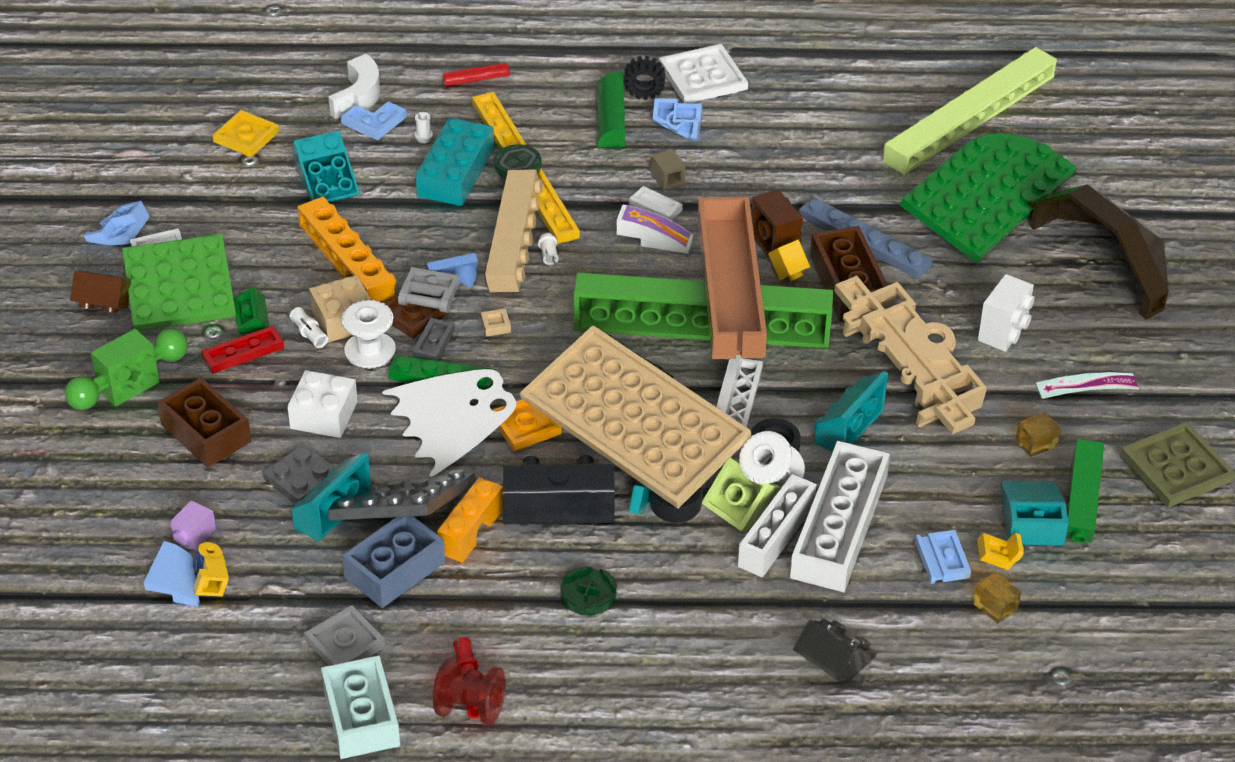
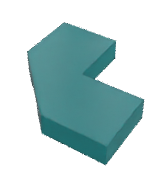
[628,482,650,514]

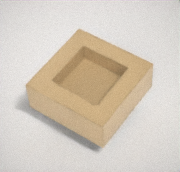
[481,308,511,337]

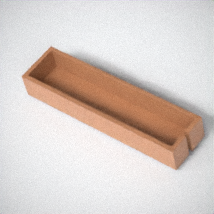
[698,197,767,359]

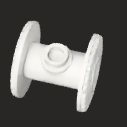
[342,300,396,369]
[739,431,805,487]

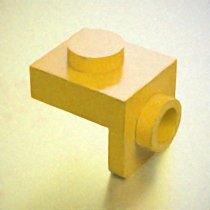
[977,532,1024,570]

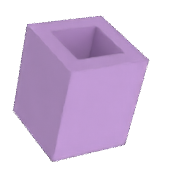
[170,500,216,551]

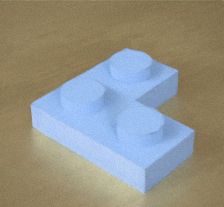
[341,101,407,140]

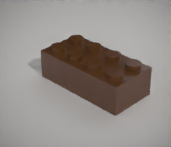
[810,226,888,321]

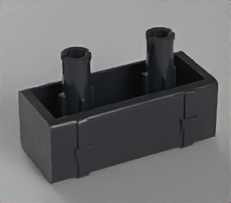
[503,455,615,526]

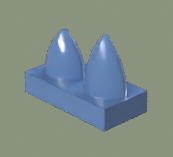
[426,253,478,287]

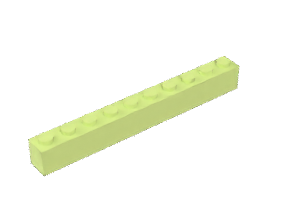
[883,47,1057,175]

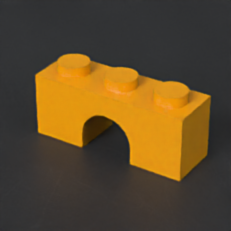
[437,477,503,563]

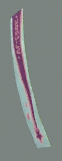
[1036,372,1139,399]

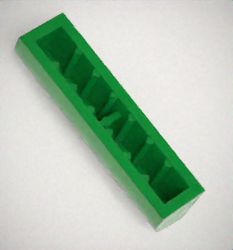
[596,72,625,147]

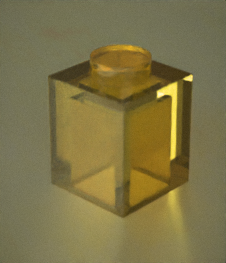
[1015,412,1060,457]
[973,572,1021,624]

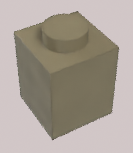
[651,149,685,191]

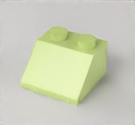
[701,457,782,532]

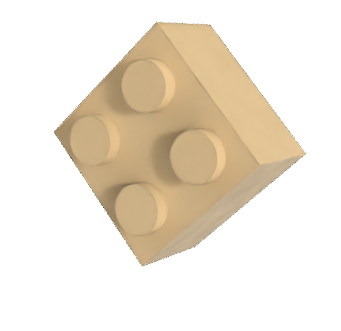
[309,275,371,343]

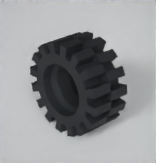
[624,56,666,100]

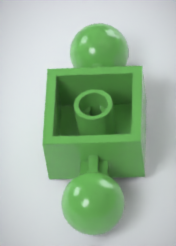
[65,329,188,410]

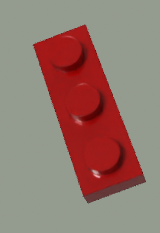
[201,326,284,374]

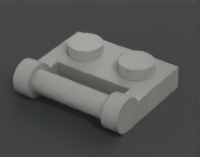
[398,267,460,313]

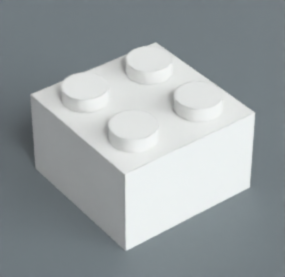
[978,274,1035,352]
[288,370,358,438]

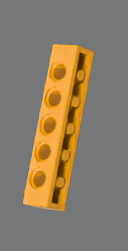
[297,197,397,303]

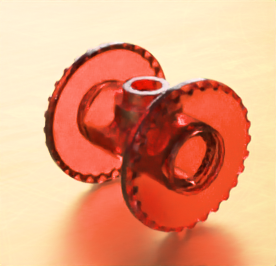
[432,658,506,726]

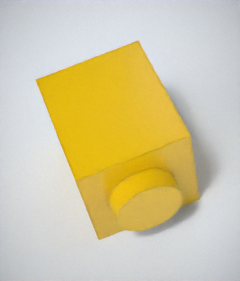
[768,240,810,281]

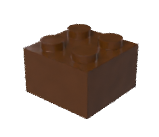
[751,189,803,259]

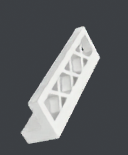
[716,355,763,427]

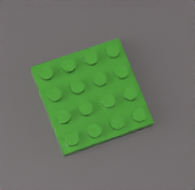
[122,234,236,331]

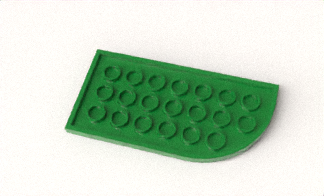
[899,133,1077,263]

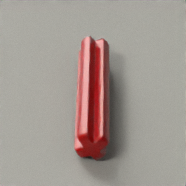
[443,63,510,86]

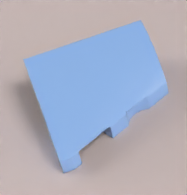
[652,98,703,141]
[84,201,150,245]
[144,541,200,607]

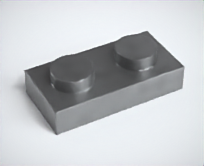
[412,318,455,361]

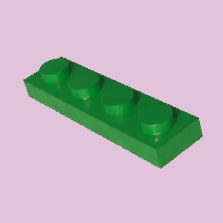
[388,355,496,390]

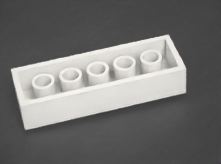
[790,441,890,593]

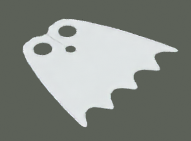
[382,369,517,477]

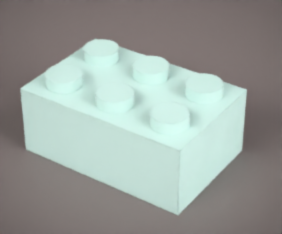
[321,655,400,759]

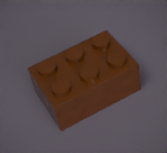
[157,377,252,468]

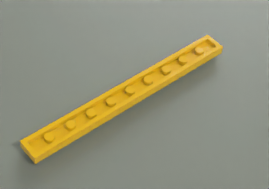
[472,92,580,244]

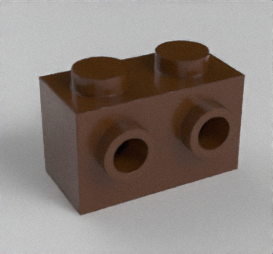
[70,271,132,313]

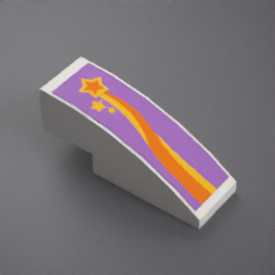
[617,205,694,254]

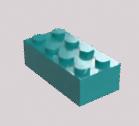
[416,118,494,206]

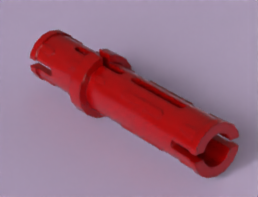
[453,637,486,719]

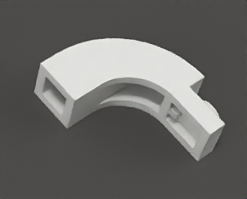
[328,54,380,119]

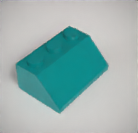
[814,371,888,452]
[291,452,372,542]

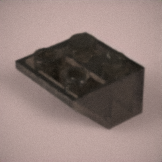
[792,618,877,682]

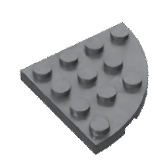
[328,469,476,520]

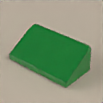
[234,286,269,334]

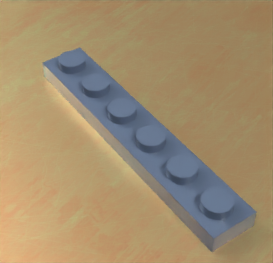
[799,197,933,279]

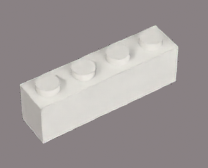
[738,474,817,578]

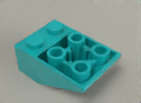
[292,130,360,202]
[1000,481,1069,546]

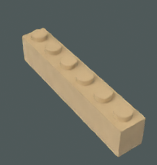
[485,170,543,292]

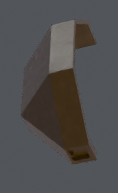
[1028,184,1169,319]

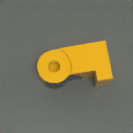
[193,542,229,596]

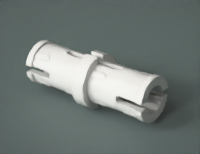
[289,307,329,348]

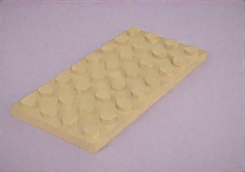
[520,325,752,508]

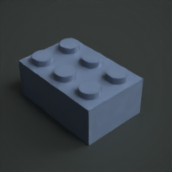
[342,516,445,608]

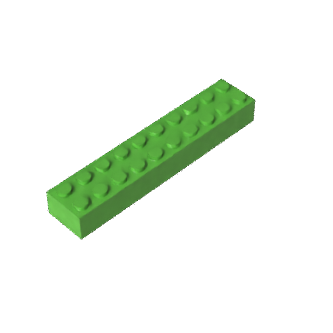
[574,273,833,349]

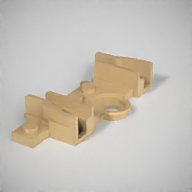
[834,276,987,435]

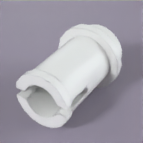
[414,112,433,143]
[538,233,559,265]

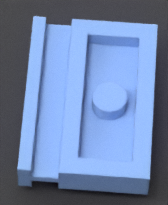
[915,530,971,584]

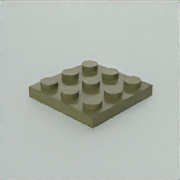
[1120,422,1235,508]

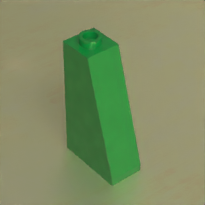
[1065,439,1104,543]

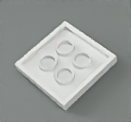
[659,44,748,103]

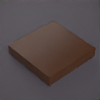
[385,292,449,339]

